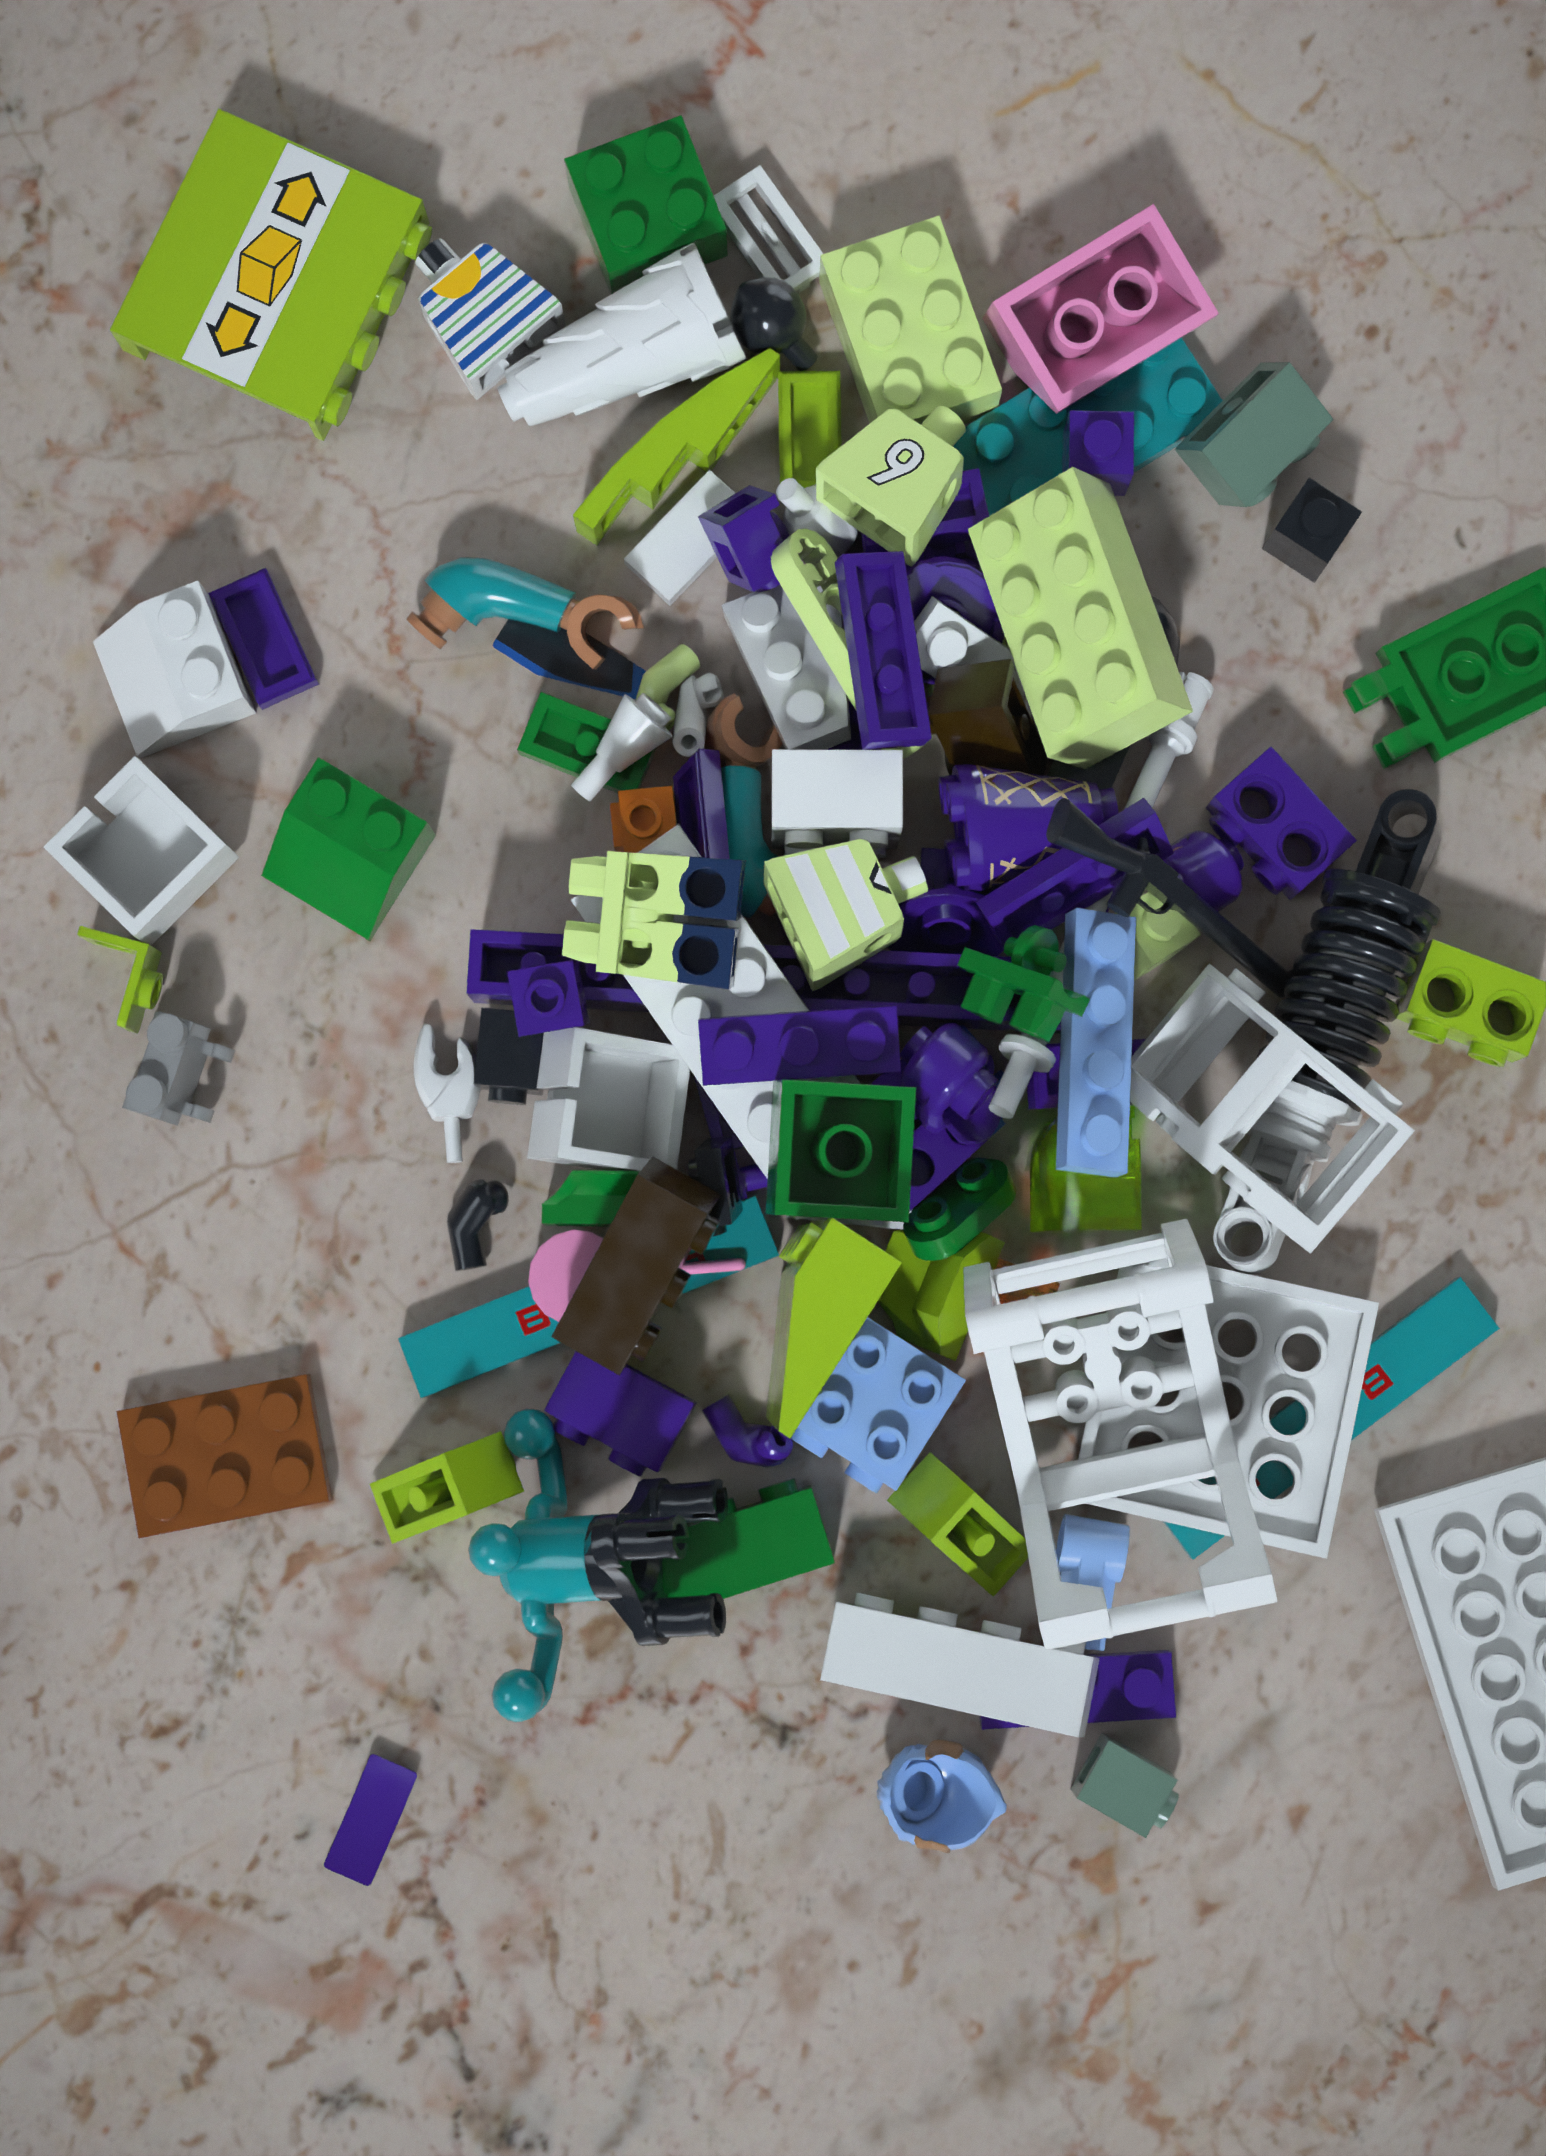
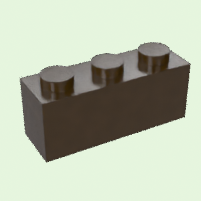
[551,1157,721,1376]

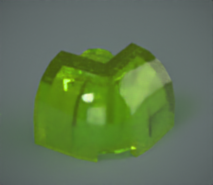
[1024,1103,1142,1235]

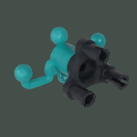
[468,1408,728,1722]

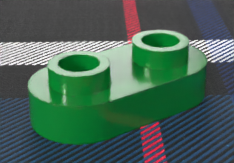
[903,1158,1016,1261]

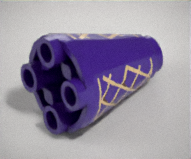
[939,764,1118,893]

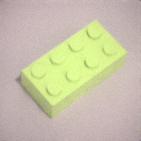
[968,467,1193,769]

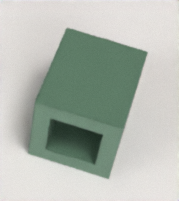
[1071,1733,1179,1838]

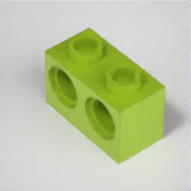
[1396,939,1546,1067]

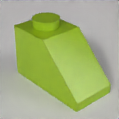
[369,1431,525,1544]
[887,1452,1028,1597]

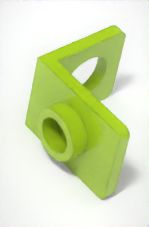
[77,926,163,1034]

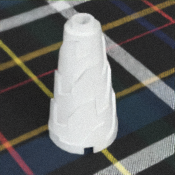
[497,243,747,426]

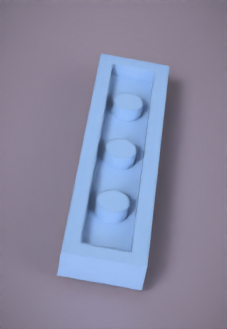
[1056,908,1136,1178]

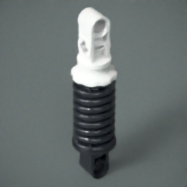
[1213,789,1441,1274]

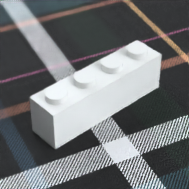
[820,1593,1100,1737]

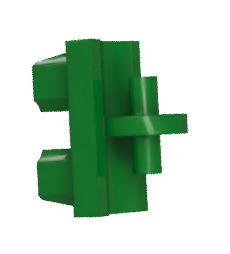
[957,925,1090,1042]

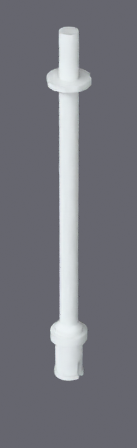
[989,672,1214,1119]

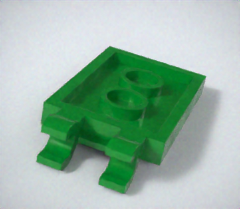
[1343,567,1546,769]

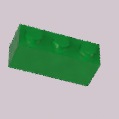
[663,1478,835,1599]

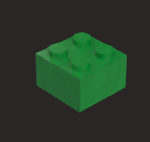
[564,115,728,294]
[766,1079,916,1222]

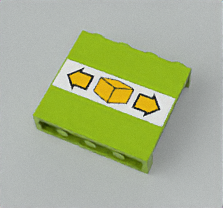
[110,108,432,441]

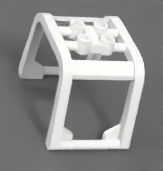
[963,1219,1278,1650]

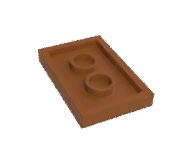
[116,1374,333,1538]

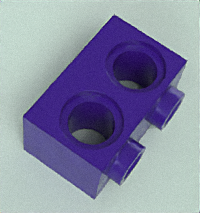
[1205,746,1357,900]

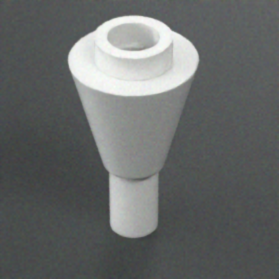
[571,693,673,801]

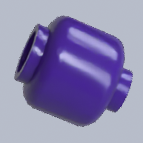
[1148,830,1244,912]

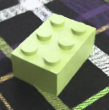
[819,215,1002,425]

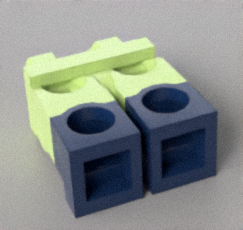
[562,851,746,989]

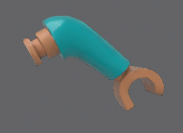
[406,557,645,670]
[704,693,783,918]

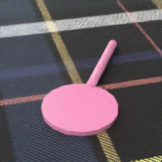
[528,1230,746,1322]

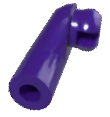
[702,1394,793,1468]

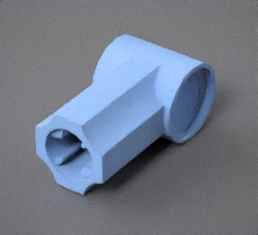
[1056,1514,1130,1651]

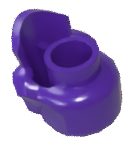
[900,1023,1001,1145]

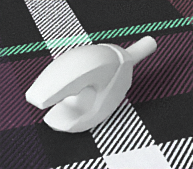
[414,1024,481,1163]

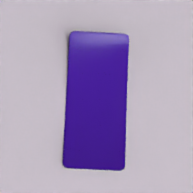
[324,1754,417,1886]

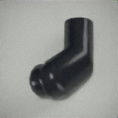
[447,1179,509,1271]

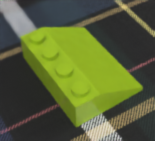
[766,1218,902,1438]

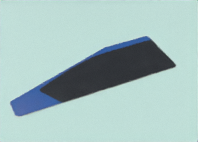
[493,619,646,700]

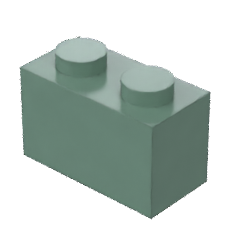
[1174,362,1334,507]

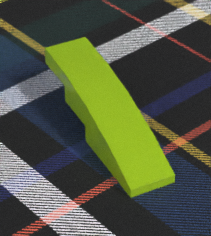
[573,348,780,546]

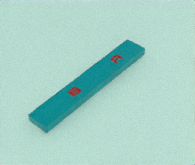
[398,1196,779,1398]
[1163,1277,1500,1560]

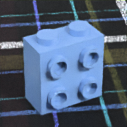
[791,1317,966,1494]

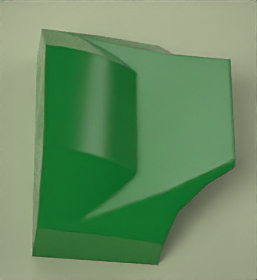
[542,1170,639,1227]

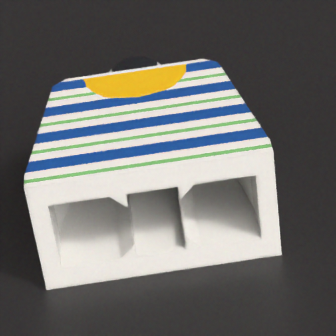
[415,238,566,400]

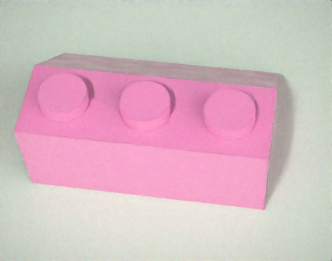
[982,204,1219,414]

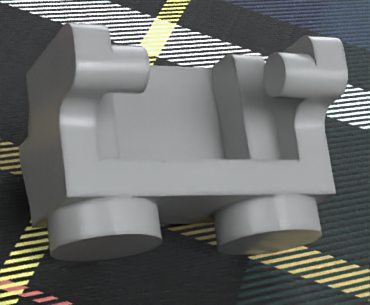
[122,1011,235,1126]

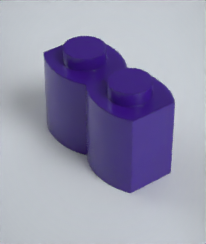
[544,1351,697,1477]

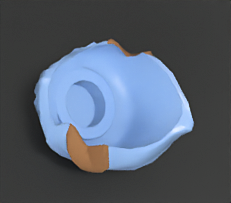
[877,1739,1007,1853]

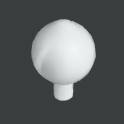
[776,478,858,558]

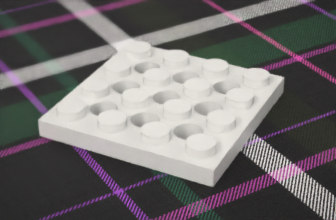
[1078,1258,1379,1559]

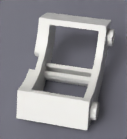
[1130,963,1415,1254]

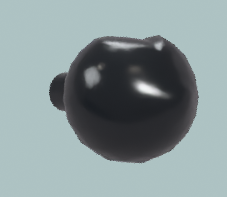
[730,277,818,371]

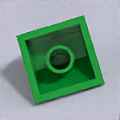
[261,757,436,941]

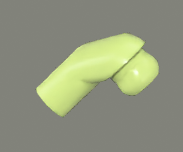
[635,644,700,731]

